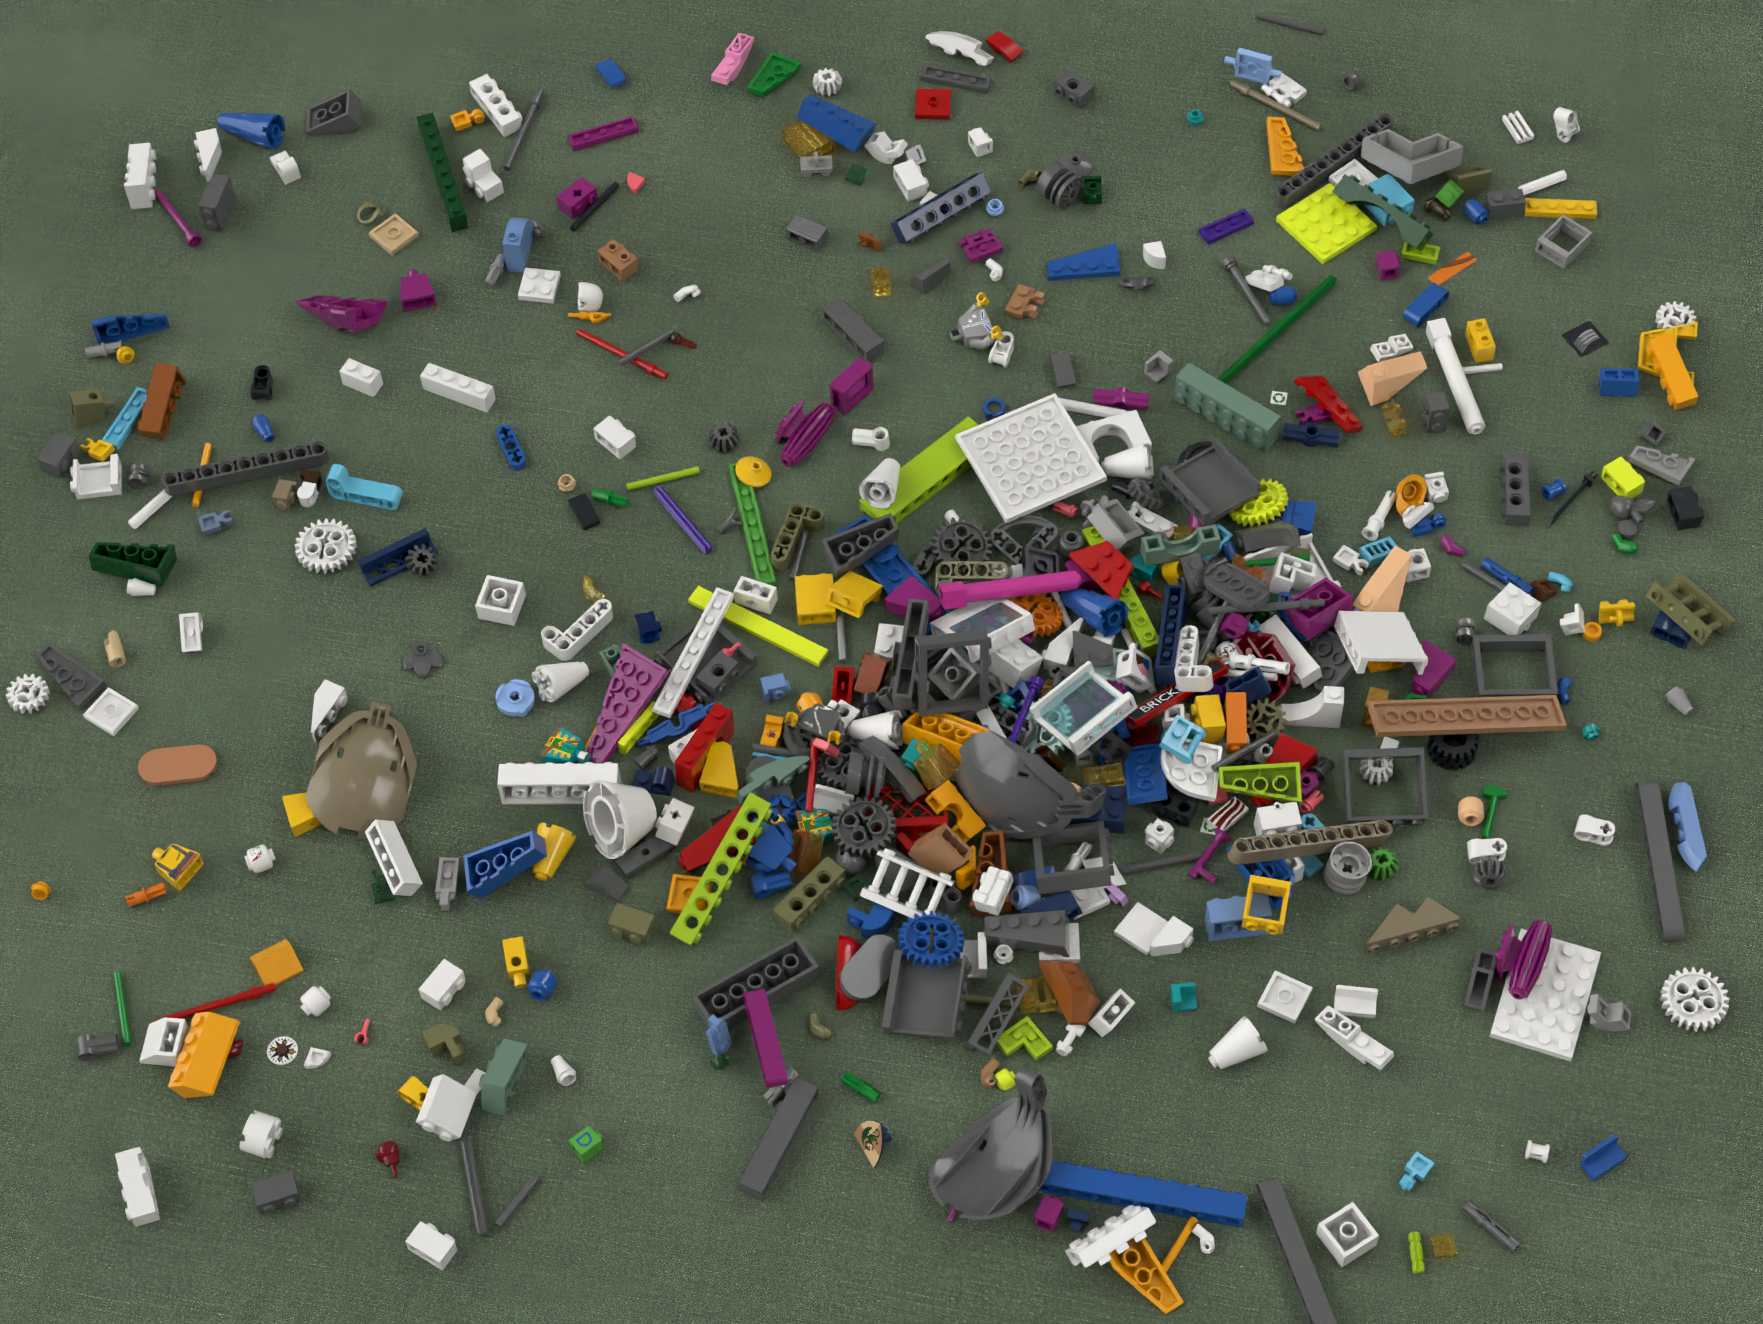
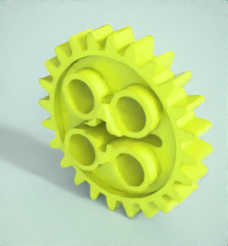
[1229,478,1289,527]

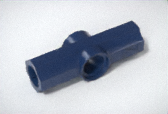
[1282,423,1340,447]

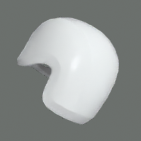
[578,282,603,312]

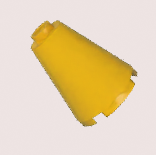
[532,823,576,881]

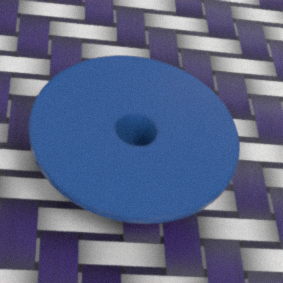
[873,544,899,562]

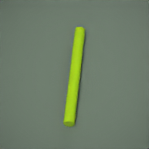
[626,466,700,491]

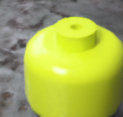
[994,1068,1016,1091]

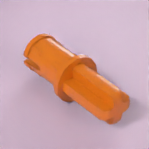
[125,883,167,908]

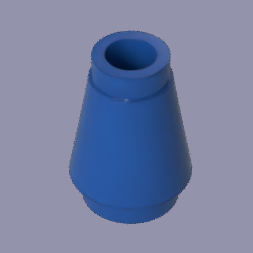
[251,414,275,442]

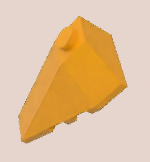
[1109,1238,1184,1314]

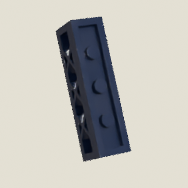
[358,528,438,587]

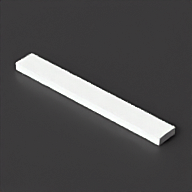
[652,587,734,718]

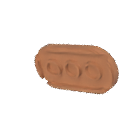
[138,744,218,786]

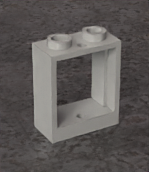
[1535,215,1592,269]
[1087,498,1145,551]

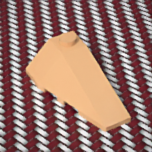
[1358,351,1427,406]
[1353,546,1412,612]

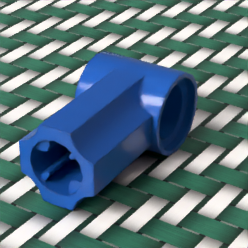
[749,870,792,899]

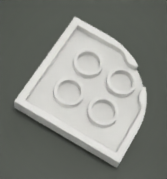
[1161,735,1223,802]

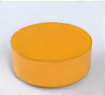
[1582,622,1602,642]

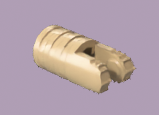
[104,630,126,668]

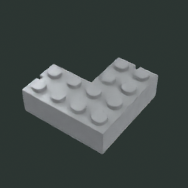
[1361,129,1464,184]

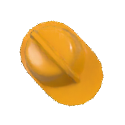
[1396,474,1427,517]

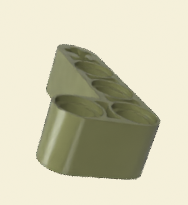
[771,503,825,572]
[935,561,1013,596]

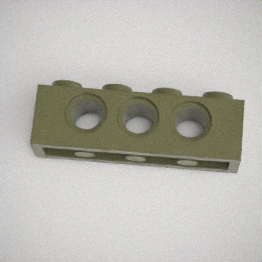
[773,856,846,933]

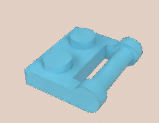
[1159,714,1207,764]

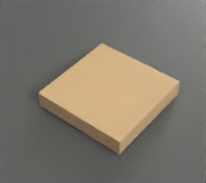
[369,213,419,256]

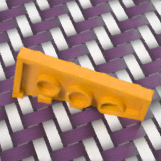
[1266,117,1305,176]

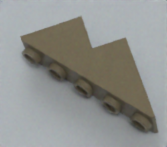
[1365,897,1460,953]

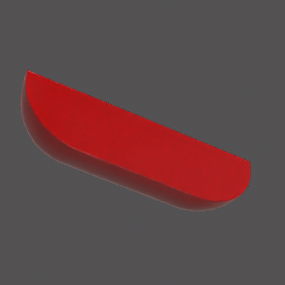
[836,935,861,1011]

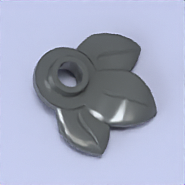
[403,641,442,679]

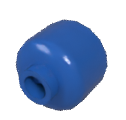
[527,969,557,1001]

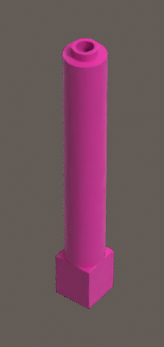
[939,570,1081,609]

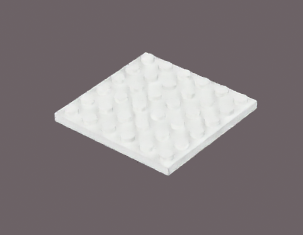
[955,393,1107,523]

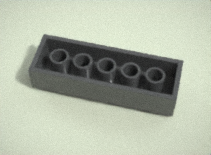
[692,936,820,1029]

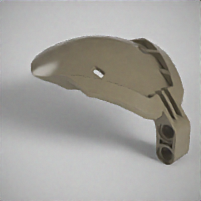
[306,701,417,839]

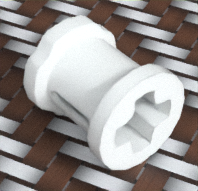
[1525,1140,1550,1163]

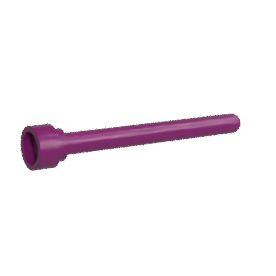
[155,189,202,247]

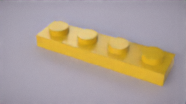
[1524,198,1597,219]

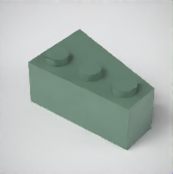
[479,1038,527,1116]

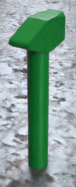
[1482,784,1508,839]

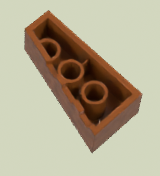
[137,363,187,440]
[969,830,1012,917]

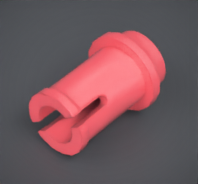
[1053,501,1078,519]
[1299,790,1324,814]

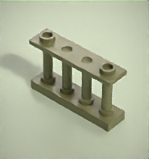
[1646,571,1737,646]

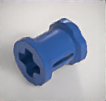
[1541,478,1567,501]

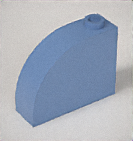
[502,217,534,273]

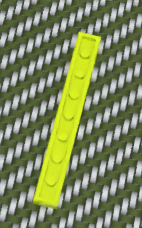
[688,586,828,667]

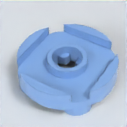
[495,679,535,717]

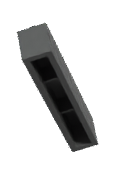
[892,599,930,710]
[738,1077,819,1201]

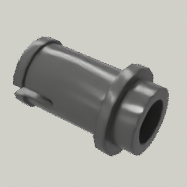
[634,745,660,769]

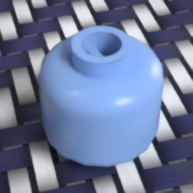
[1010,885,1041,911]

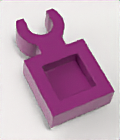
[1296,403,1331,425]

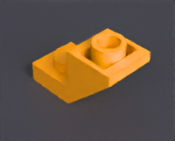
[956,845,977,890]

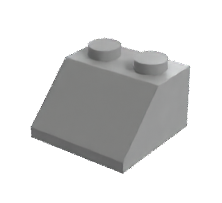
[927,647,980,700]

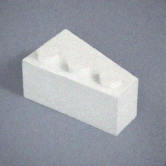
[115,1147,160,1227]

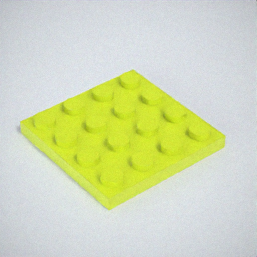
[1276,183,1377,265]

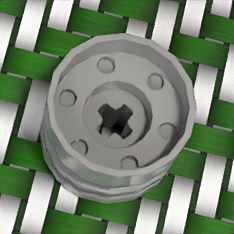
[1324,842,1372,895]

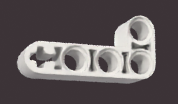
[541,599,613,661]
[1174,625,1214,692]

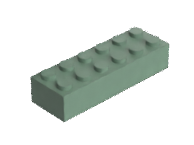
[1174,363,1281,452]

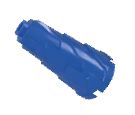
[217,112,285,149]
[1060,588,1128,637]

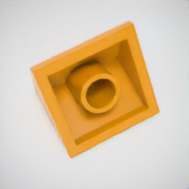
[249,939,304,986]

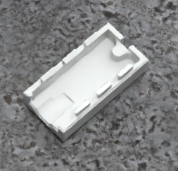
[1065,1205,1156,1268]

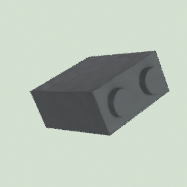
[199,174,236,231]

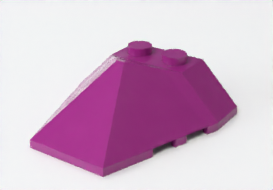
[296,295,388,332]

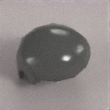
[836,849,866,874]

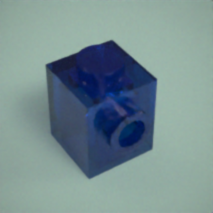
[635,611,662,644]

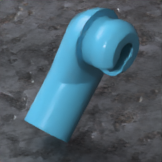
[1547,572,1573,592]

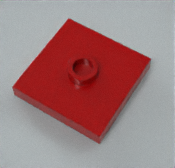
[915,88,951,120]

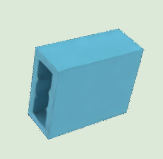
[1364,173,1415,227]

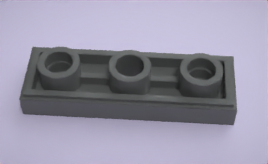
[615,836,676,878]

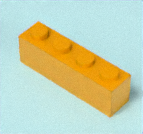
[1646,333,1699,411]

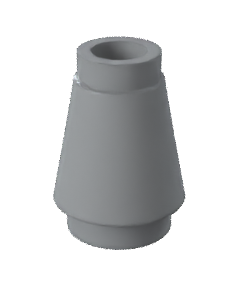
[1665,686,1694,716]

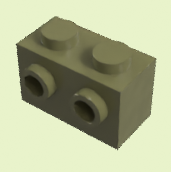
[608,903,656,945]

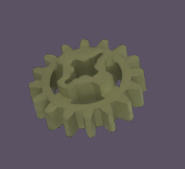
[1246,699,1287,741]

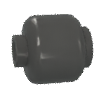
[1059,530,1084,558]

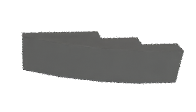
[858,735,926,803]

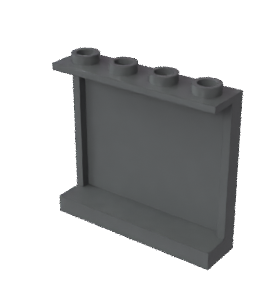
[1160,437,1261,526]
[653,609,758,706]
[882,949,972,1040]

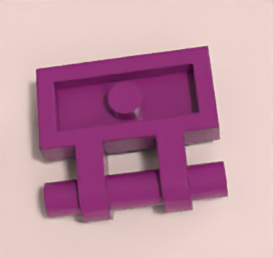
[958,228,1003,264]

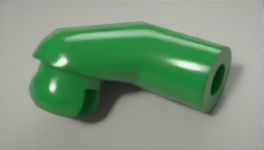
[1611,533,1638,554]

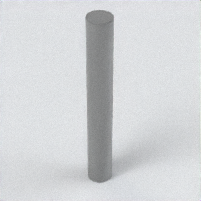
[836,610,847,663]

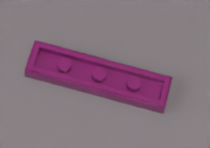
[568,116,639,152]

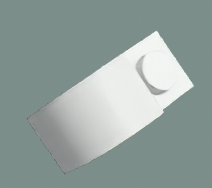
[864,132,908,164]

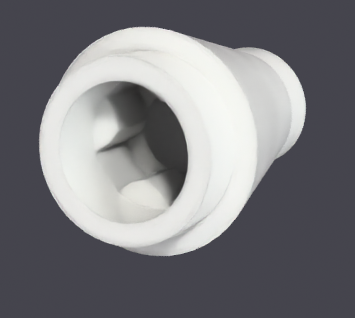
[127,578,156,596]
[551,1055,576,1086]

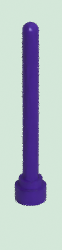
[1009,676,1045,743]

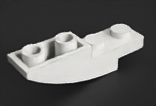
[925,31,994,66]
[1315,1005,1394,1070]

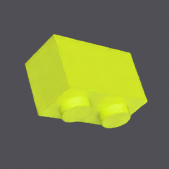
[1601,456,1645,498]

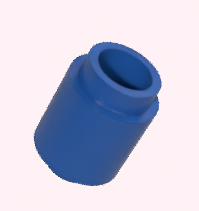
[1463,199,1489,225]
[1269,286,1297,306]

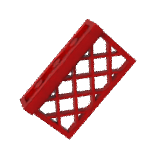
[867,783,948,834]

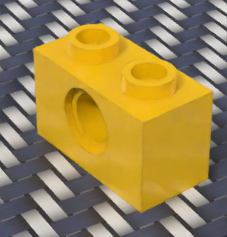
[1465,318,1496,363]

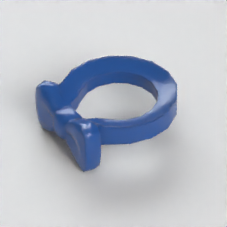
[983,398,1005,420]

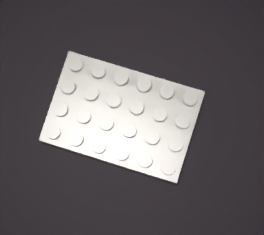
[1490,929,1601,1061]

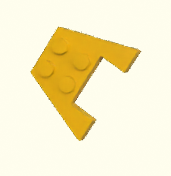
[1638,322,1698,385]

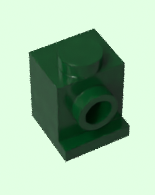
[1083,176,1102,204]

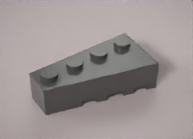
[821,513,899,581]
[984,910,1070,958]

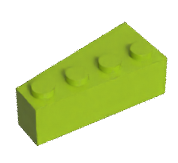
[1219,762,1302,805]

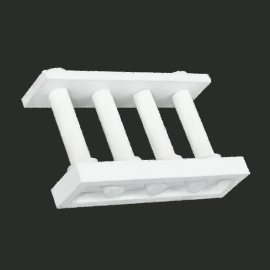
[860,848,955,919]

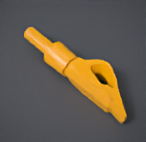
[568,311,611,324]

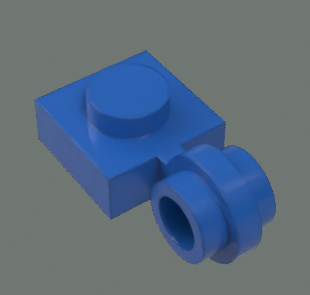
[1411,513,1446,537]

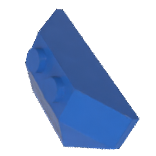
[1226,845,1295,910]

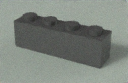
[822,297,884,362]

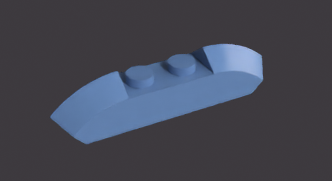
[1668,782,1707,872]

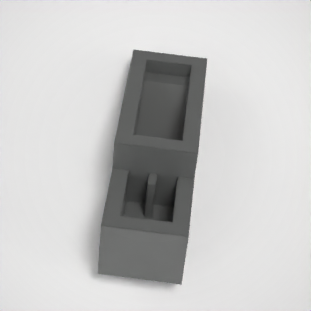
[1464,947,1496,1011]

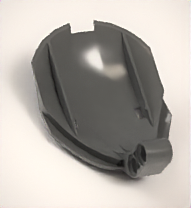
[955,731,1106,839]
[929,1067,1053,1220]

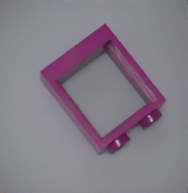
[829,357,874,416]

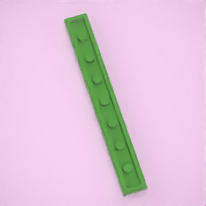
[729,463,777,586]

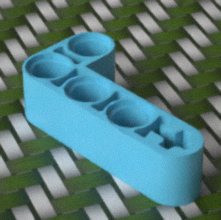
[326,464,403,510]

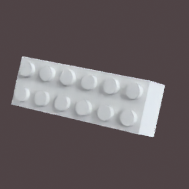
[497,762,621,804]

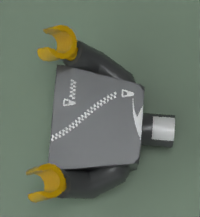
[784,700,845,745]

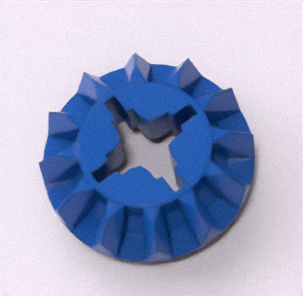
[767,793,796,824]

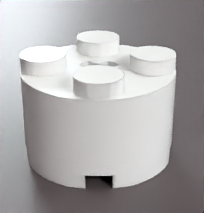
[240,1110,283,1158]

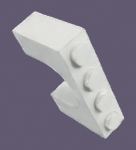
[1076,410,1152,463]

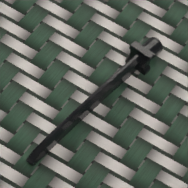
[1546,471,1598,528]

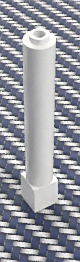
[1426,318,1485,435]

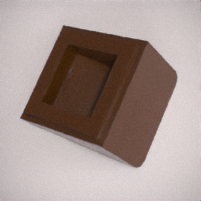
[1530,579,1557,602]

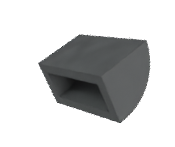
[911,258,950,294]

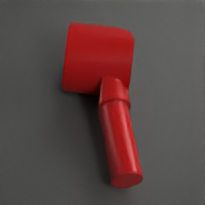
[1137,581,1163,600]

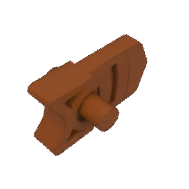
[858,231,883,251]

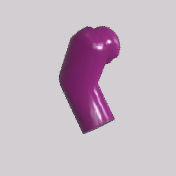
[1441,534,1465,557]

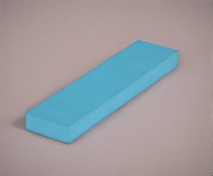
[102,387,147,450]

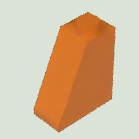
[1224,692,1247,754]

